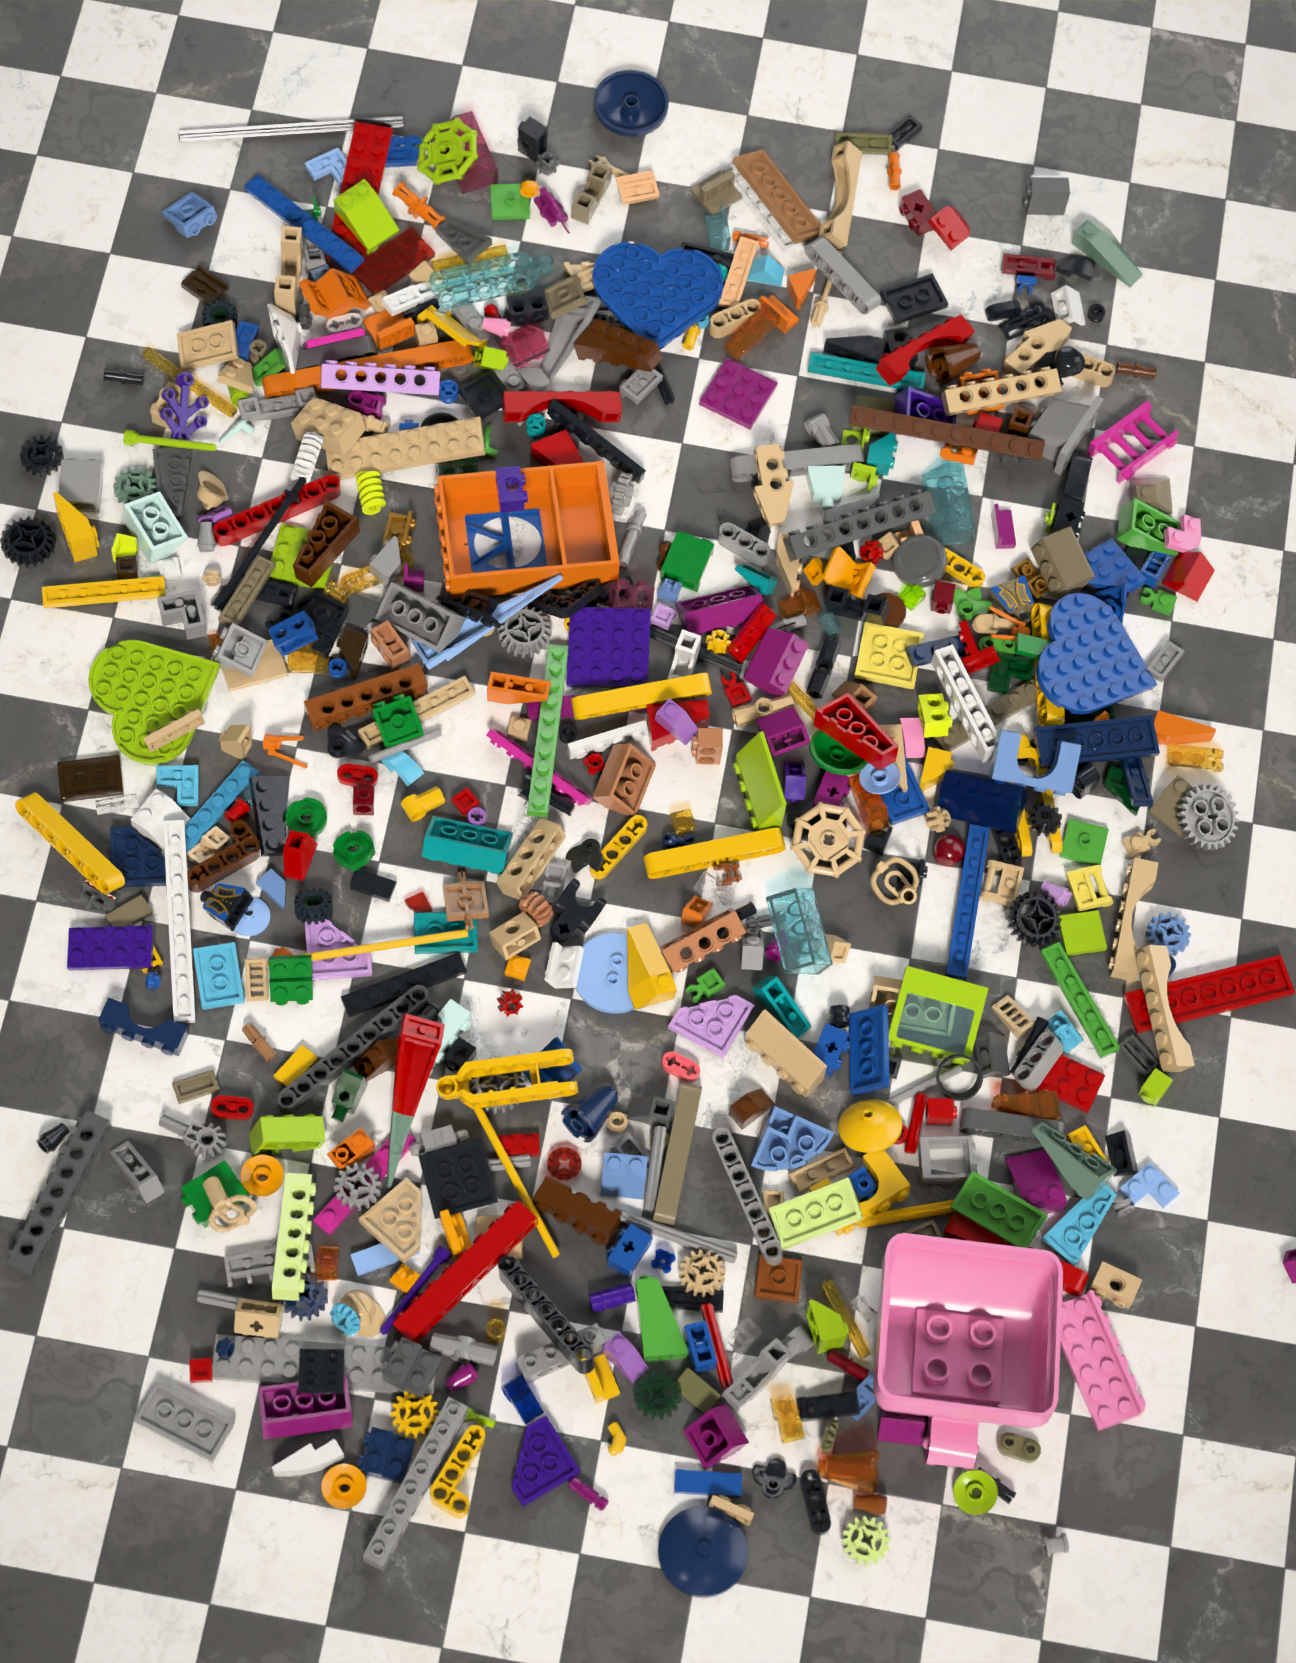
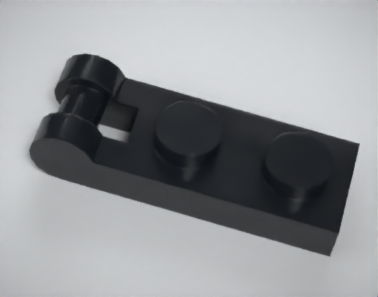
[241,575,298,609]
[796,1391,860,1422]

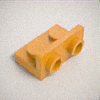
[440,1209,472,1260]

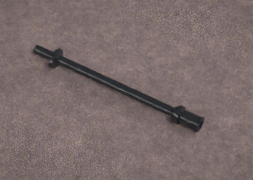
[210,477,306,612]

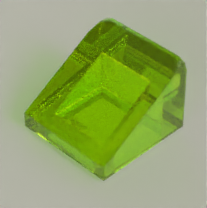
[899,584,926,611]

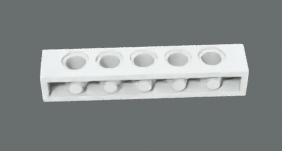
[931,645,997,763]

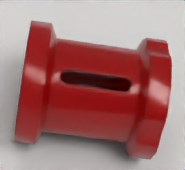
[223,798,251,823]

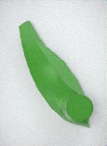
[482,424,498,457]

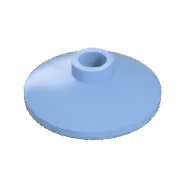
[859,763,900,794]
[234,897,271,936]

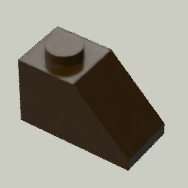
[336,629,369,679]

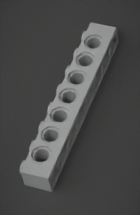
[363,1397,469,1572]

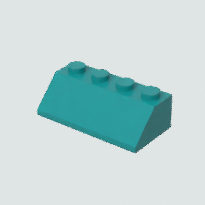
[422,816,513,874]

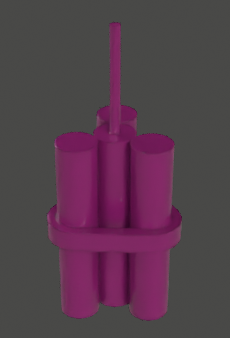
[533,187,570,234]

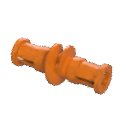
[392,182,446,231]

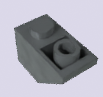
[627,1096,675,1130]

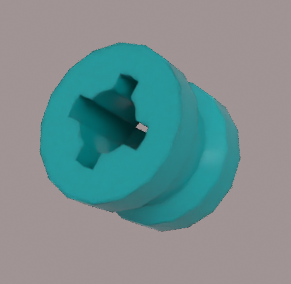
[526,414,546,438]

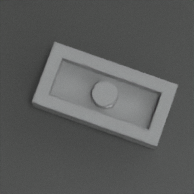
[1146,640,1185,683]

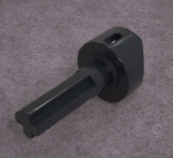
[517,771,575,816]

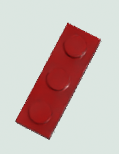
[726,603,777,663]

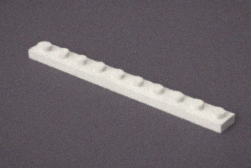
[163,820,195,1024]

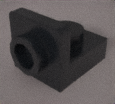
[896,859,928,886]

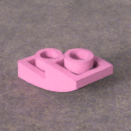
[899,718,926,758]

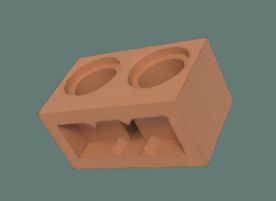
[371,620,410,672]
[692,728,723,765]

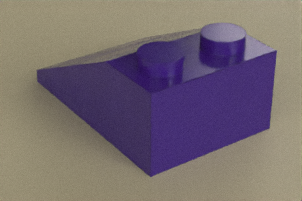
[894,387,956,424]

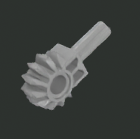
[158,1115,226,1160]

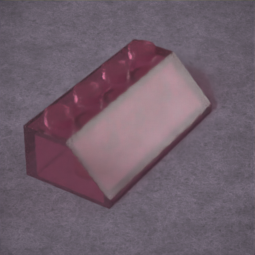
[442,111,498,194]

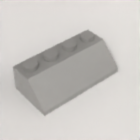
[375,582,466,652]

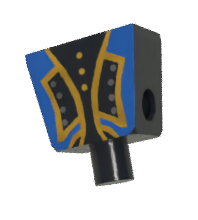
[200,883,254,931]

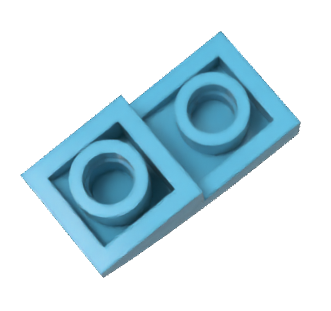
[381,751,424,786]

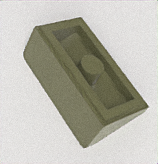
[672,1367,721,1414]

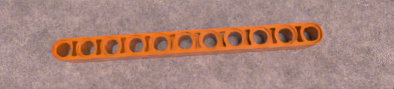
[261,340,474,399]

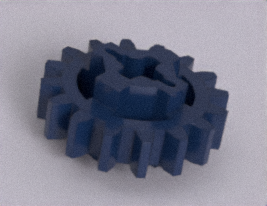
[281,1274,328,1321]

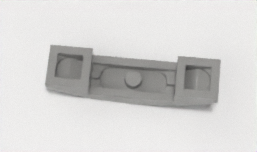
[237,387,317,420]

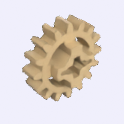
[678,1249,726,1297]

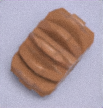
[518,891,554,927]

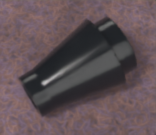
[37,1123,70,1154]

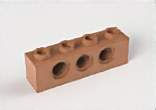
[659,908,746,973]

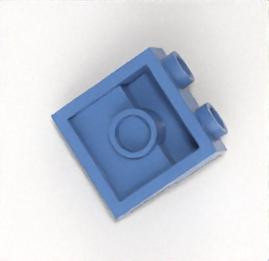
[162,191,218,238]

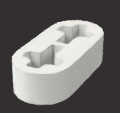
[326,313,363,335]

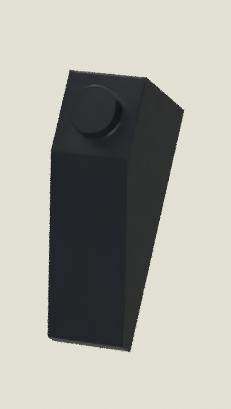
[823,335,887,364]

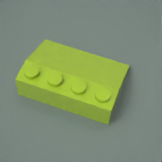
[733,731,786,831]

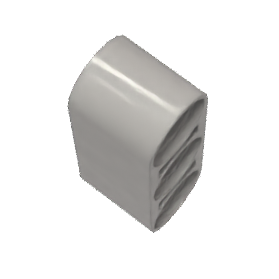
[718,523,771,567]
[1014,1031,1064,1092]

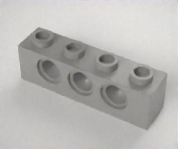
[515,1323,606,1385]

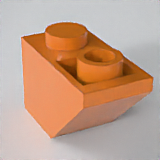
[327,1128,375,1171]

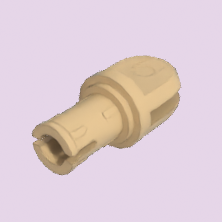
[972,614,1017,634]

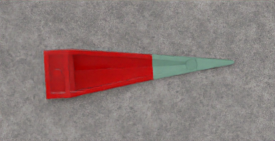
[386,1014,445,1188]

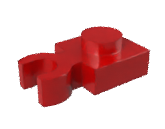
[720,671,752,709]

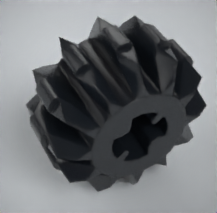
[1027,801,1062,838]

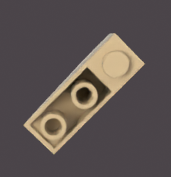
[775,534,803,599]

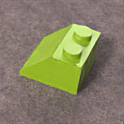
[805,1299,849,1354]

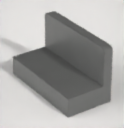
[974,1031,1010,1079]

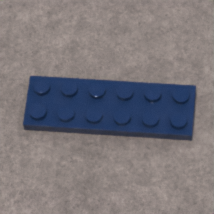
[1033,715,1160,768]

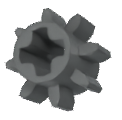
[535,151,559,176]

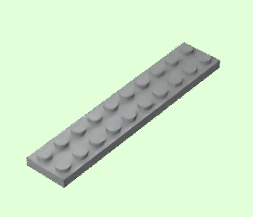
[212,1334,437,1397]

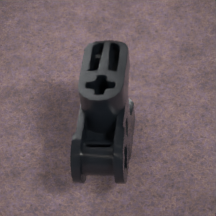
[550,878,607,943]

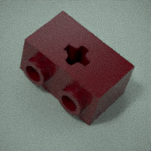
[899,189,937,236]

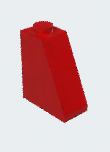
[530,430,585,466]

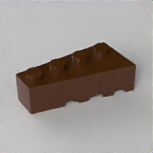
[293,500,360,588]

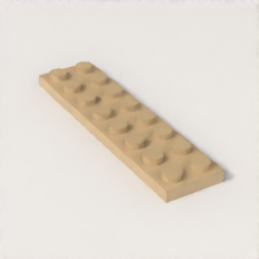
[326,417,486,480]

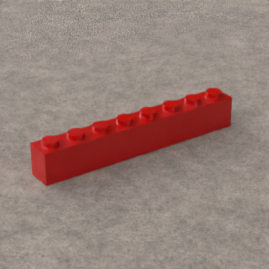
[393,1200,538,1343]

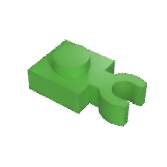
[1139,588,1177,616]
[686,968,725,1003]

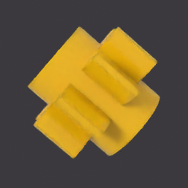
[706,630,731,654]

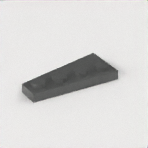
[152,447,192,520]

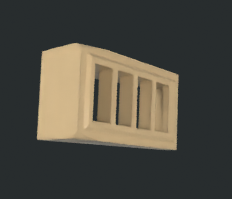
[245,958,268,1002]
[991,995,1034,1040]

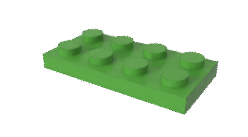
[950,1171,1048,1248]

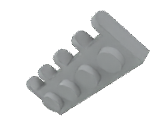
[224,1242,316,1288]

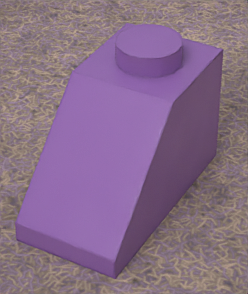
[655,698,698,746]
[602,1331,649,1384]

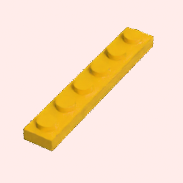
[42,576,166,608]

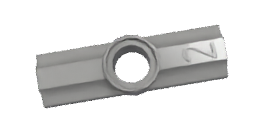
[429,1332,498,1367]

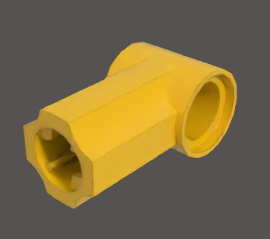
[401,786,445,822]

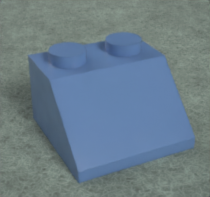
[600,1152,648,1199]

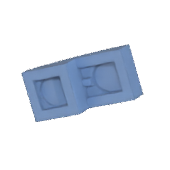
[851,1372,876,1422]

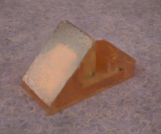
[778,589,822,619]
[315,1246,340,1281]

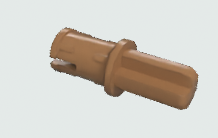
[242,1023,277,1062]

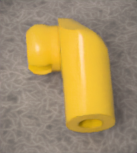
[608,1422,627,1456]

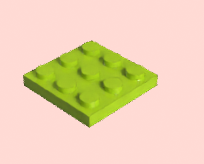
[269,524,334,591]

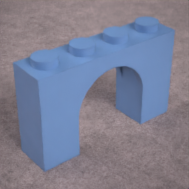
[988,729,1082,796]

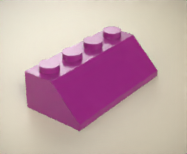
[675,584,763,635]
[258,1375,353,1439]

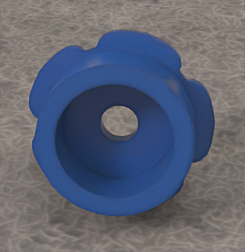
[145,970,161,991]

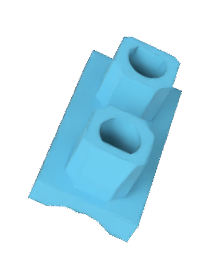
[1047,1010,1084,1053]

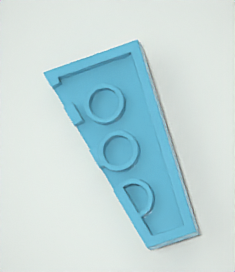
[1042,1184,1117,1267]

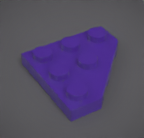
[511,1415,581,1508]

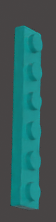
[808,352,926,392]

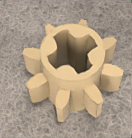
[925,806,951,833]

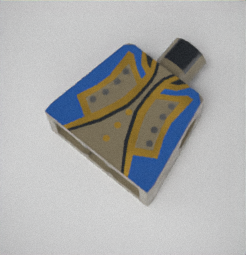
[988,575,1034,624]

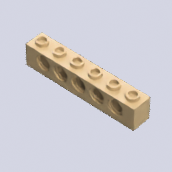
[941,367,1062,416]

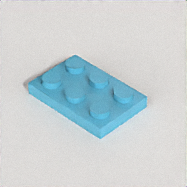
[193,942,245,1010]

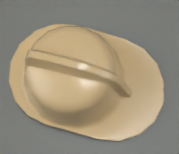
[197,471,229,510]
[340,1290,385,1337]

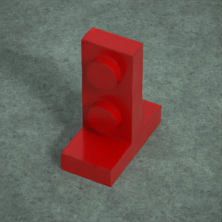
[958,620,1000,675]

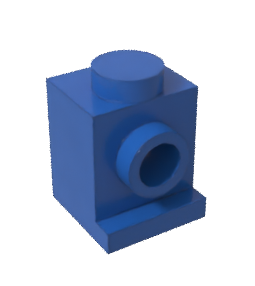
[846,1166,878,1203]

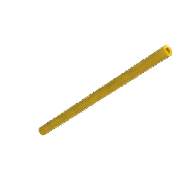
[300,929,468,961]
[473,1108,560,1258]

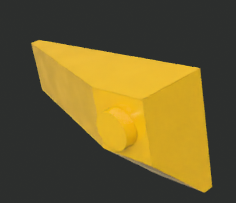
[627,923,677,1010]

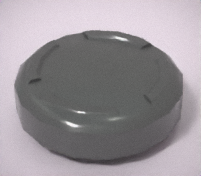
[892,534,948,588]

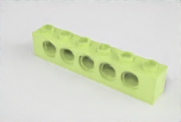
[272,1173,316,1301]

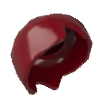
[932,834,966,867]

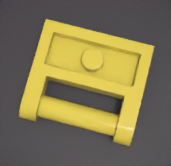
[1065,865,1114,912]

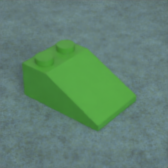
[1117,498,1180,556]

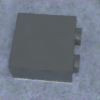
[1023,175,1070,215]

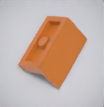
[759,295,799,333]

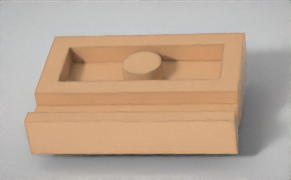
[616,170,660,206]

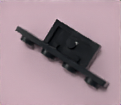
[436,590,501,628]

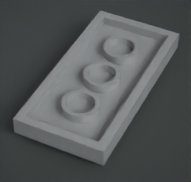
[134,1382,235,1463]

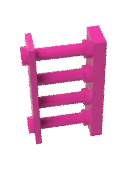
[1088,401,1179,484]

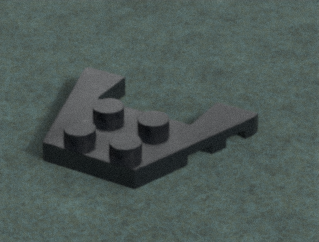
[265,590,350,659]

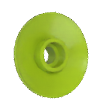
[953,1470,998,1515]

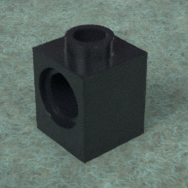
[444,1037,477,1073]

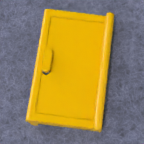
[425,310,487,347]

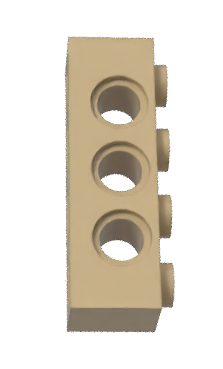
[496,818,566,900]

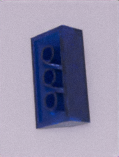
[938,769,1028,834]

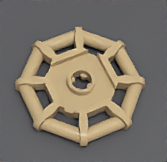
[790,801,866,878]

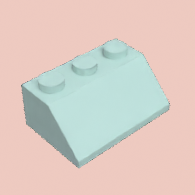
[122,492,188,564]

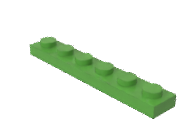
[1040,942,1120,1059]

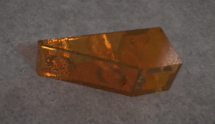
[848,774,889,832]
[991,1090,1060,1121]

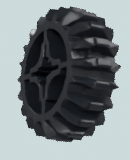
[0,515,55,569]
[1006,891,1062,947]

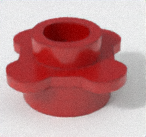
[583,753,606,775]

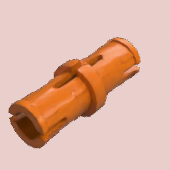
[887,152,902,191]

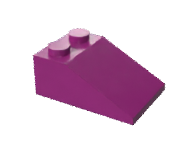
[1005,1150,1067,1214]

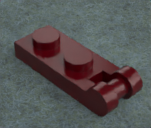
[1002,253,1056,280]

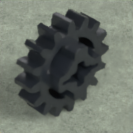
[20,435,64,477]

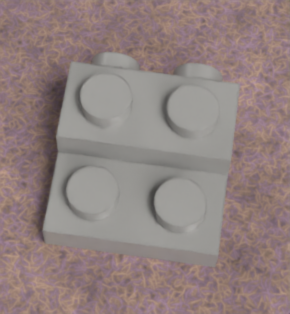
[211,623,268,678]

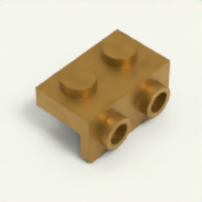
[381,511,416,554]

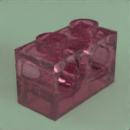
[608,579,655,611]

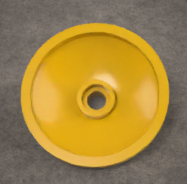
[838,1099,902,1153]

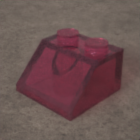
[496,324,550,368]

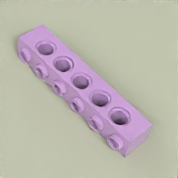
[319,360,440,395]

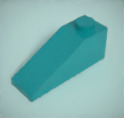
[752,976,812,1039]

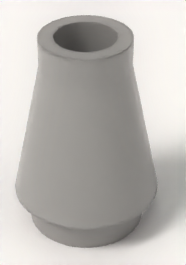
[197,522,217,552]

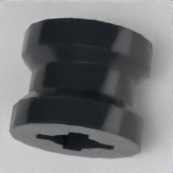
[829,1005,850,1028]

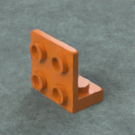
[362,309,415,351]

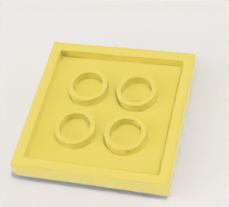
[854,622,924,690]

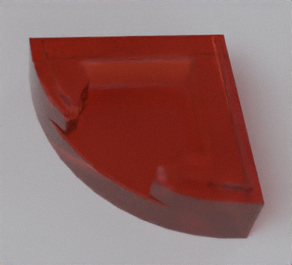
[404,892,432,913]

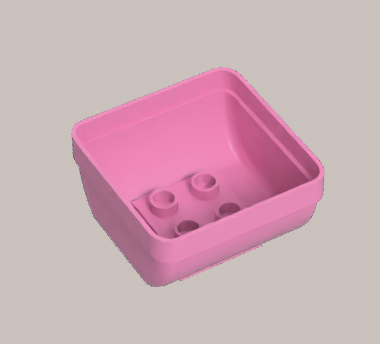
[873,1233,1063,1470]

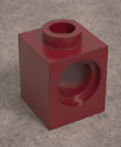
[930,580,956,614]
[353,786,375,815]

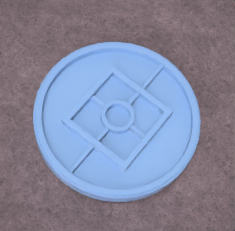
[575,933,634,1014]

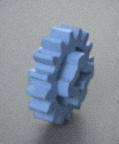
[1145,912,1192,956]

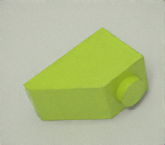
[472,346,508,371]

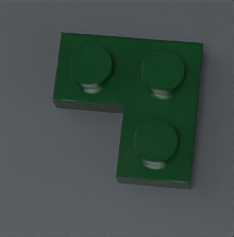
[987,653,1034,695]

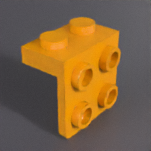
[822,546,876,599]

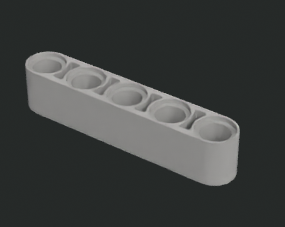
[804,236,881,315]

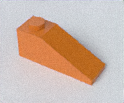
[487,672,551,704]
[1154,710,1216,746]

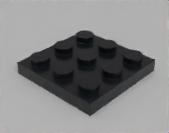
[418,1139,498,1219]

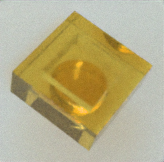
[670,808,696,835]

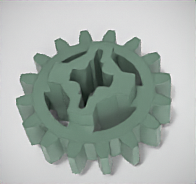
[113,467,157,504]

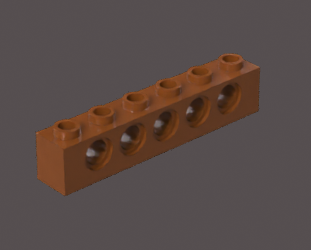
[304,663,428,731]

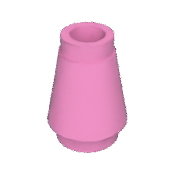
[482,317,511,338]

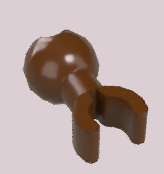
[656,541,672,571]

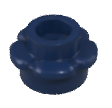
[216,1337,235,1359]

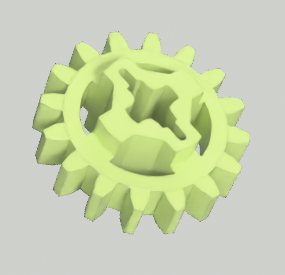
[841,1516,891,1567]

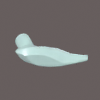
[219,419,254,443]

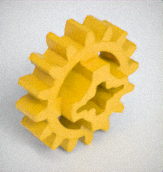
[391,1391,439,1439]

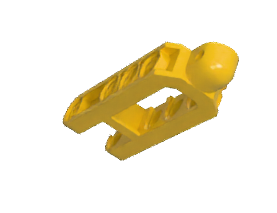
[1005,733,1063,857]
[436,1049,578,1109]

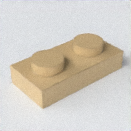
[709,1495,754,1526]

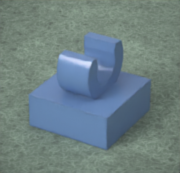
[657,577,683,603]

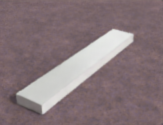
[722,164,801,255]

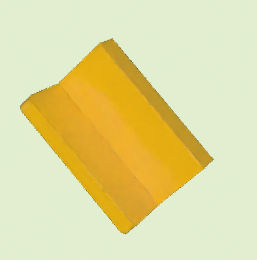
[581,1354,620,1404]

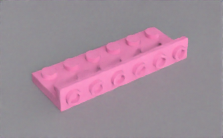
[1060,1289,1146,1431]

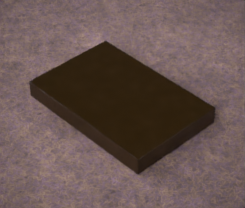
[57,755,124,802]

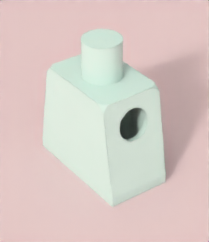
[806,466,845,511]

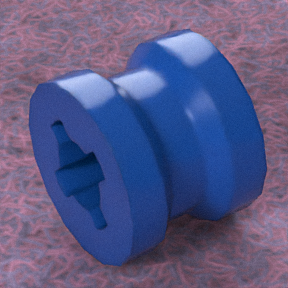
[439,379,458,404]

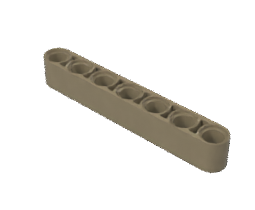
[653,1082,702,1225]

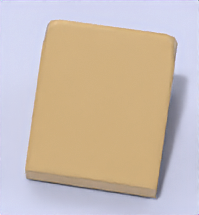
[409,261,435,285]

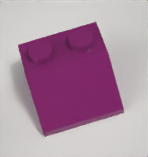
[683,1405,749,1469]

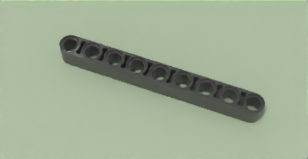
[277,985,428,1115]

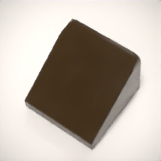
[115,555,138,580]

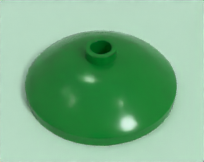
[809,730,868,775]

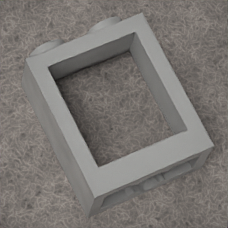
[917,1136,977,1185]

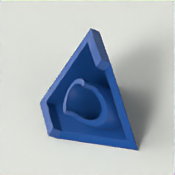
[1092,584,1127,623]

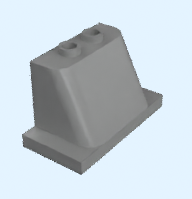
[1027,395,1104,476]

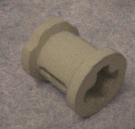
[249,340,268,364]

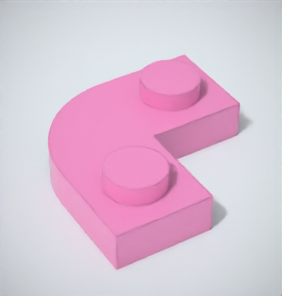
[1164,515,1201,553]

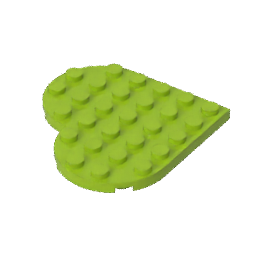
[88,640,221,765]

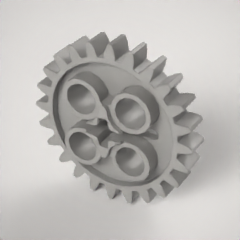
[1176,784,1240,851]

